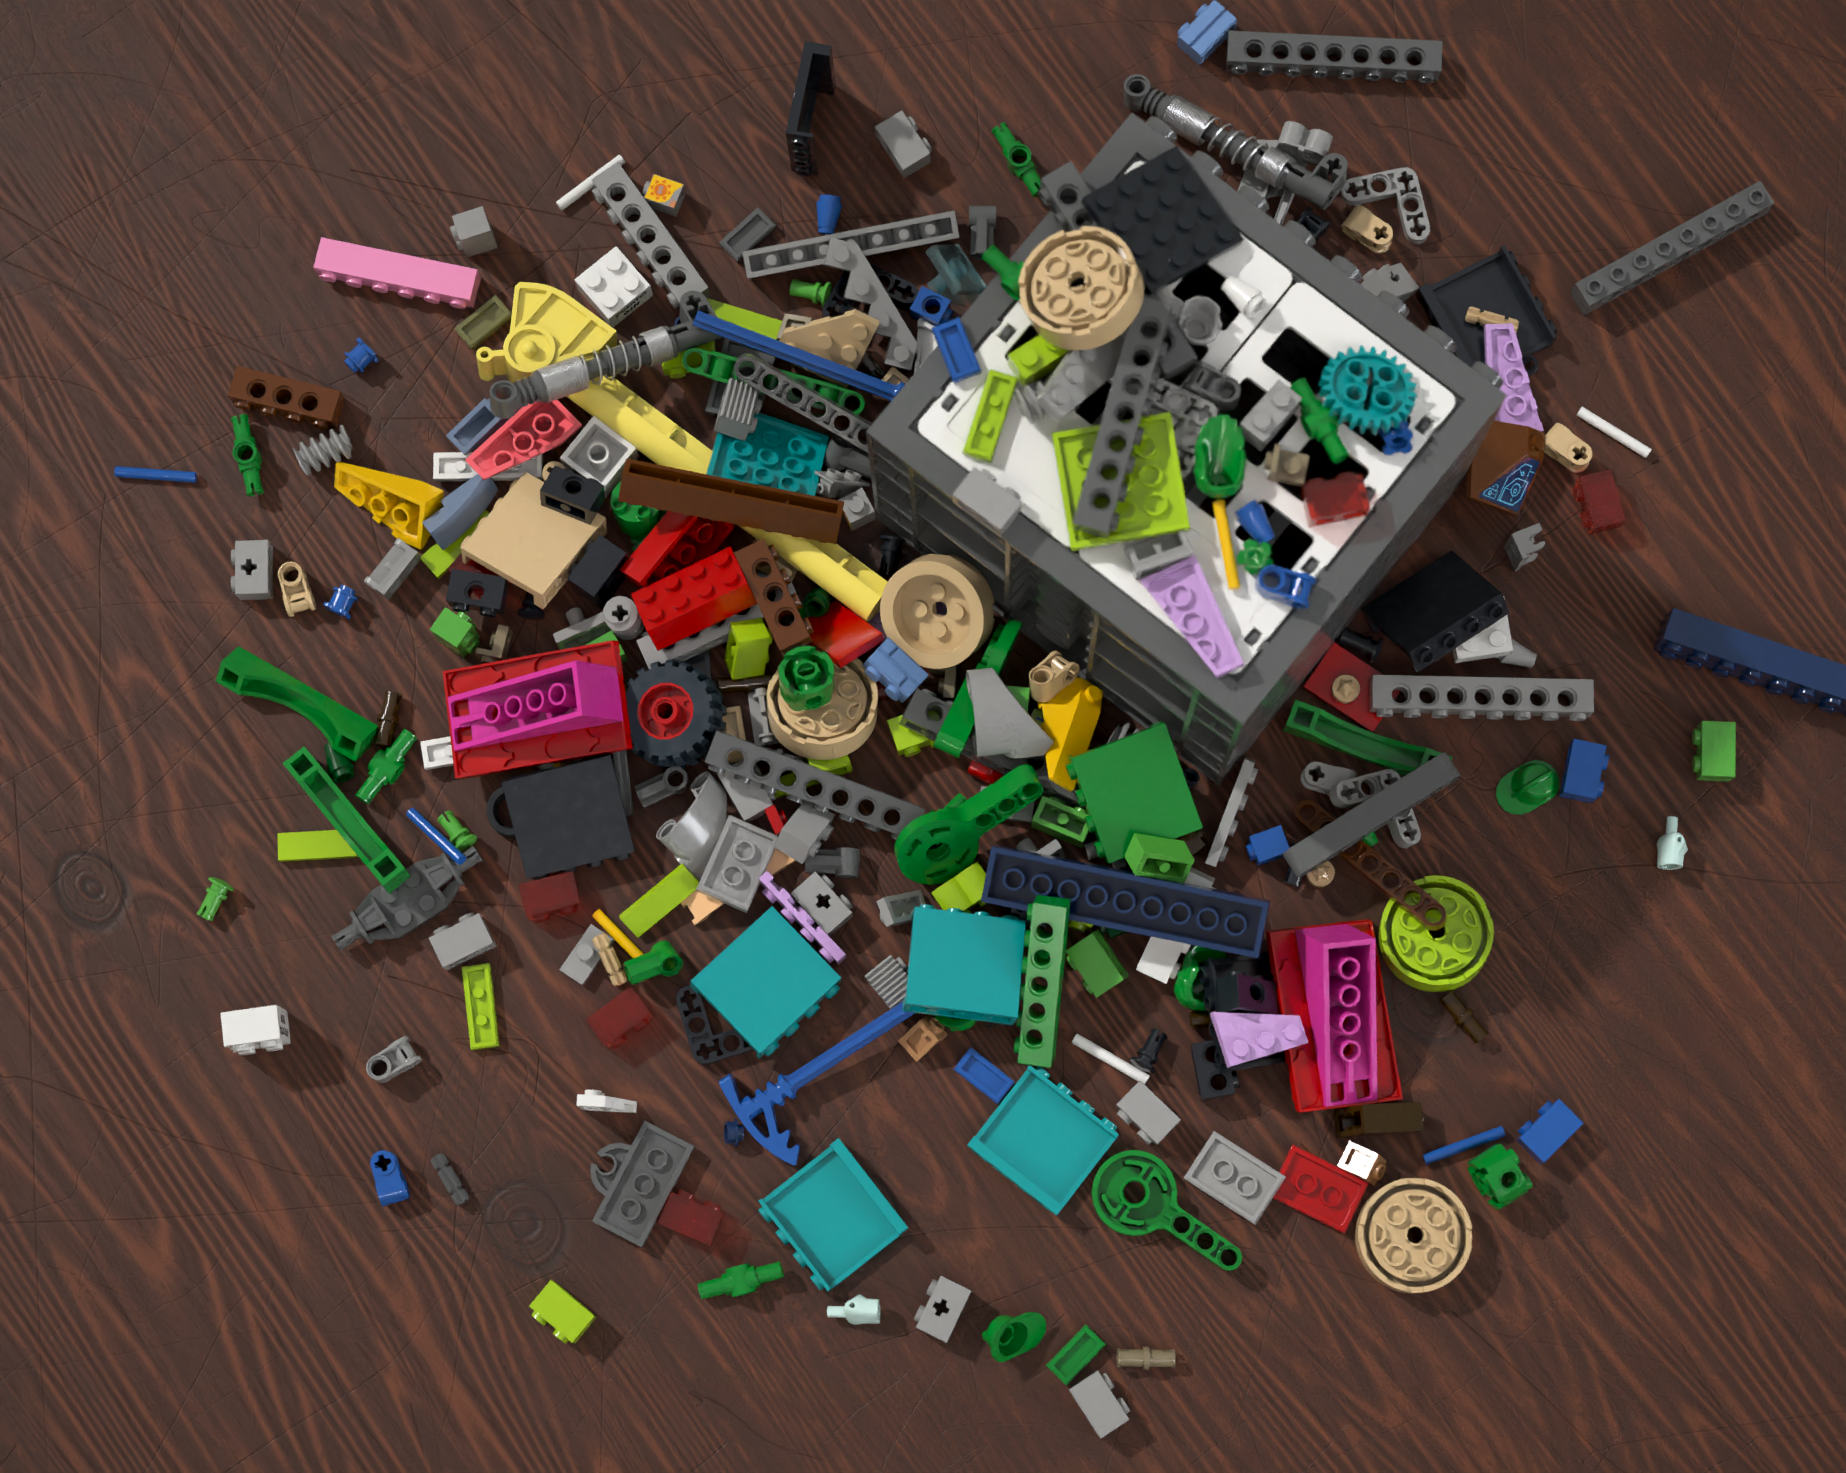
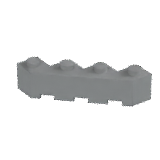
[824,238,917,370]

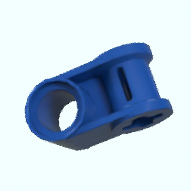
[1255,565,1316,609]
[370,1150,410,1207]

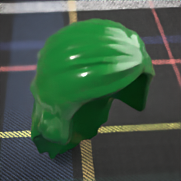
[1193,414,1247,499]
[1174,945,1227,1011]

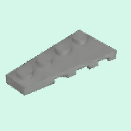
[1035,334,1125,420]
[1205,756,1258,867]

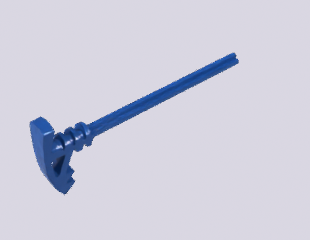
[692,310,905,402]
[719,1002,915,1165]

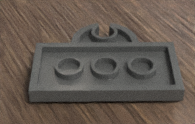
[590,1121,695,1248]

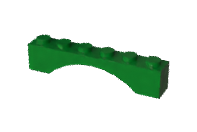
[215,646,378,762]
[1283,699,1453,776]
[282,746,411,894]

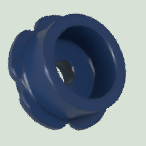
[724,1119,744,1147]

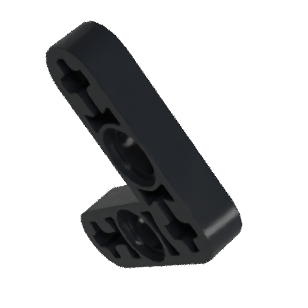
[822,263,919,318]
[676,986,754,1065]

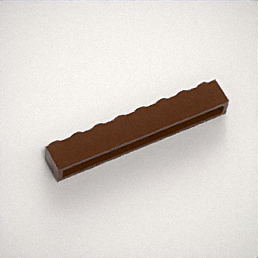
[618,458,844,544]

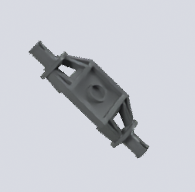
[331,846,483,950]

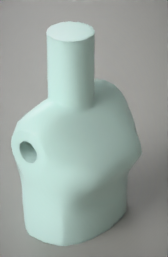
[1657,816,1688,870]
[827,1295,881,1325]

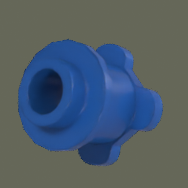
[344,337,379,373]
[1379,421,1413,456]
[323,585,358,620]

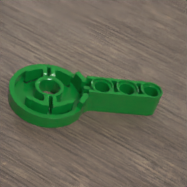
[933,617,1023,758]
[894,765,1043,885]
[1092,1150,1242,1271]

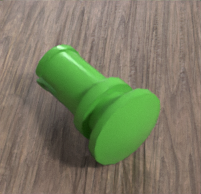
[790,279,832,308]
[437,810,478,853]
[196,877,234,921]

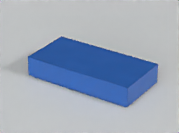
[932,318,981,384]
[953,1047,1015,1105]

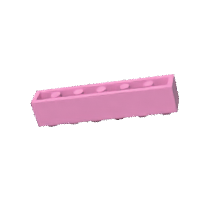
[313,237,481,309]

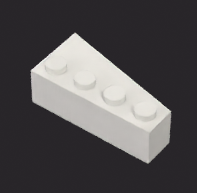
[1136,867,1216,984]

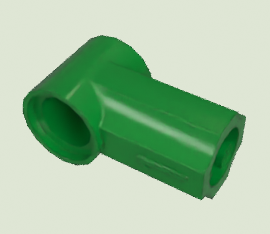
[623,940,683,985]

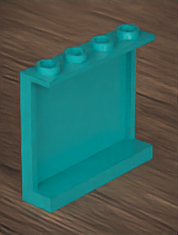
[902,904,1026,1025]
[690,906,841,1058]
[967,1065,1119,1216]
[758,1138,909,1292]

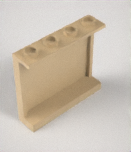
[461,472,607,609]

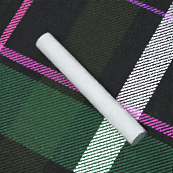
[556,155,625,210]
[1576,407,1652,458]
[1072,1033,1150,1085]

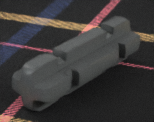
[430,1153,469,1206]

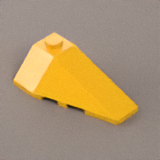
[334,462,444,550]
[1037,678,1103,792]

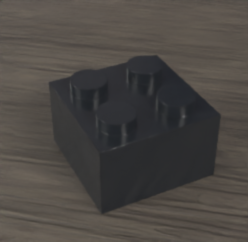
[567,535,629,610]

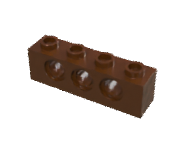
[228,366,345,430]
[734,539,814,656]

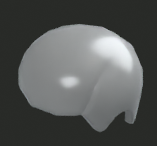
[1177,296,1222,346]

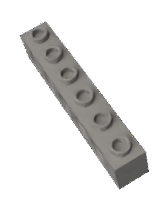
[591,162,710,309]
[636,571,803,670]

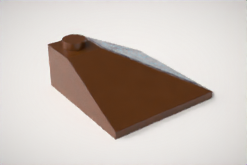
[1466,421,1545,516]

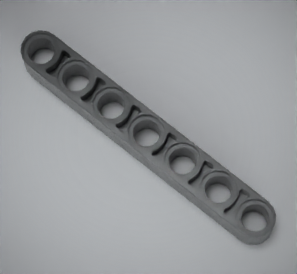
[734,353,873,452]
[1282,752,1461,878]

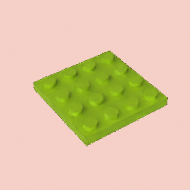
[1052,412,1191,551]

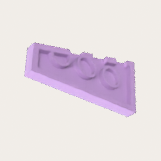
[1484,323,1544,432]
[1140,555,1245,678]
[759,871,847,965]

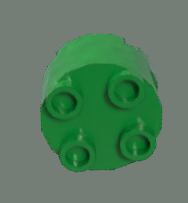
[610,481,667,538]
[778,646,834,711]
[1467,1144,1533,1210]

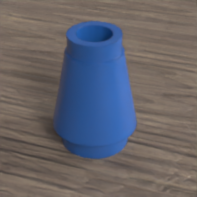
[816,195,843,235]
[1235,499,1275,545]

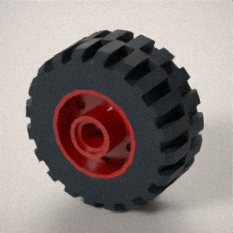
[626,660,727,769]

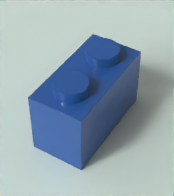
[1559,739,1609,804]
[1516,1099,1583,1164]

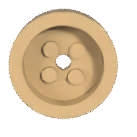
[1018,226,1144,350]
[880,553,995,669]
[767,658,878,760]
[1355,1178,1472,1294]

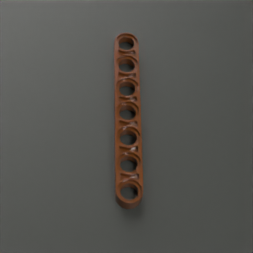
[1295,799,1447,931]

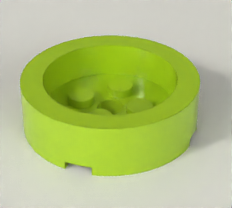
[1379,875,1494,992]

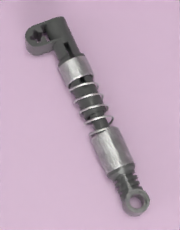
[1124,74,1348,210]
[490,291,722,419]

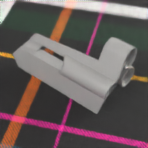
[1237,121,1333,225]

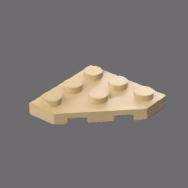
[779,309,880,388]

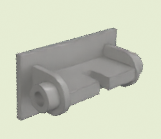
[814,469,870,498]
[748,688,780,746]

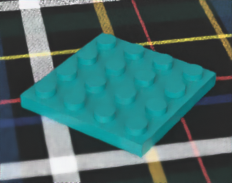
[706,413,829,496]

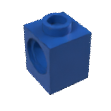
[910,286,953,326]
[1245,825,1289,866]

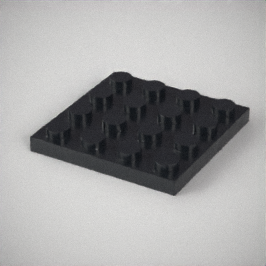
[1081,146,1244,297]

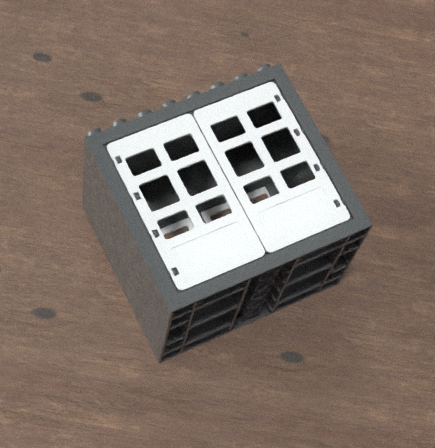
[866,113,1507,786]

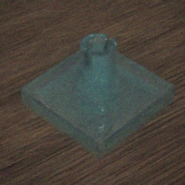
[925,244,987,296]

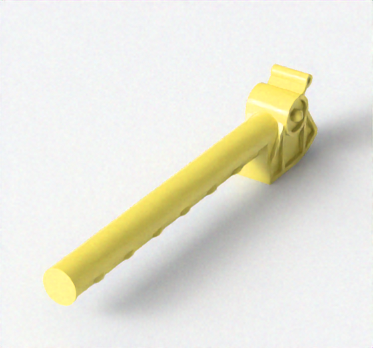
[476,282,888,622]

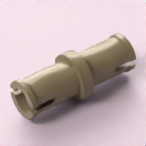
[1117,1347,1175,1370]

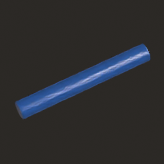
[114,466,197,483]
[406,808,466,865]
[1422,1126,1505,1165]

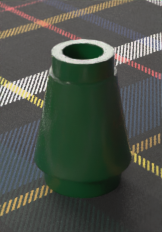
[803,585,832,617]
[324,742,355,783]

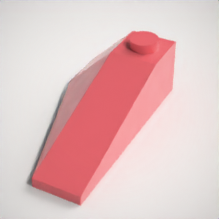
[465,400,582,480]

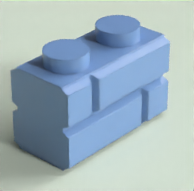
[1177,0,1238,65]
[862,637,929,703]

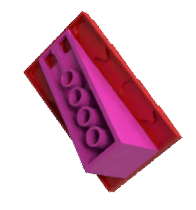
[442,640,633,779]
[1266,919,1403,1113]

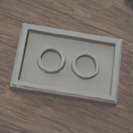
[696,815,778,913]
[1184,1131,1286,1225]

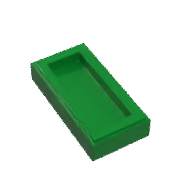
[1046,1325,1106,1385]

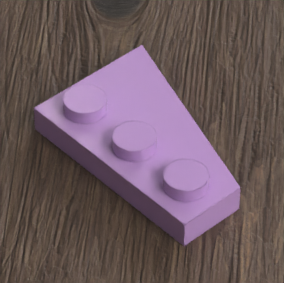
[1210,1012,1308,1068]

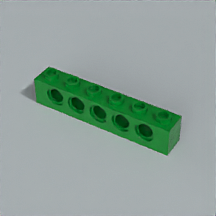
[1014,895,1071,1068]

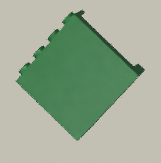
[1065,721,1203,863]

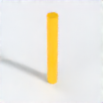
[1213,500,1240,590]
[592,909,643,958]

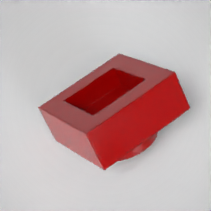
[764,805,788,836]

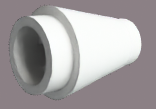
[1221,276,1266,317]

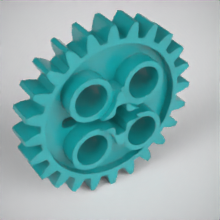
[1319,345,1417,435]

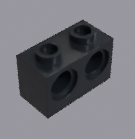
[1190,1040,1239,1102]

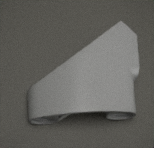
[966,668,1054,758]
[656,771,727,881]

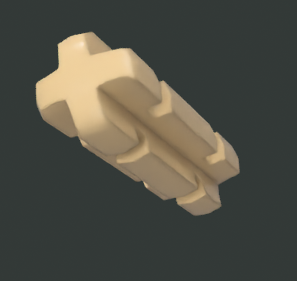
[1465,306,1519,333]
[592,933,627,986]

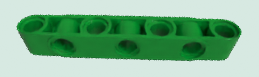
[682,348,865,415]

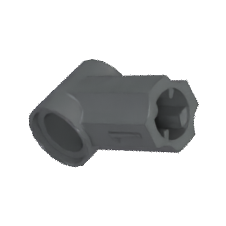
[969,205,996,260]
[823,435,872,480]
[634,767,691,808]
[805,847,861,879]

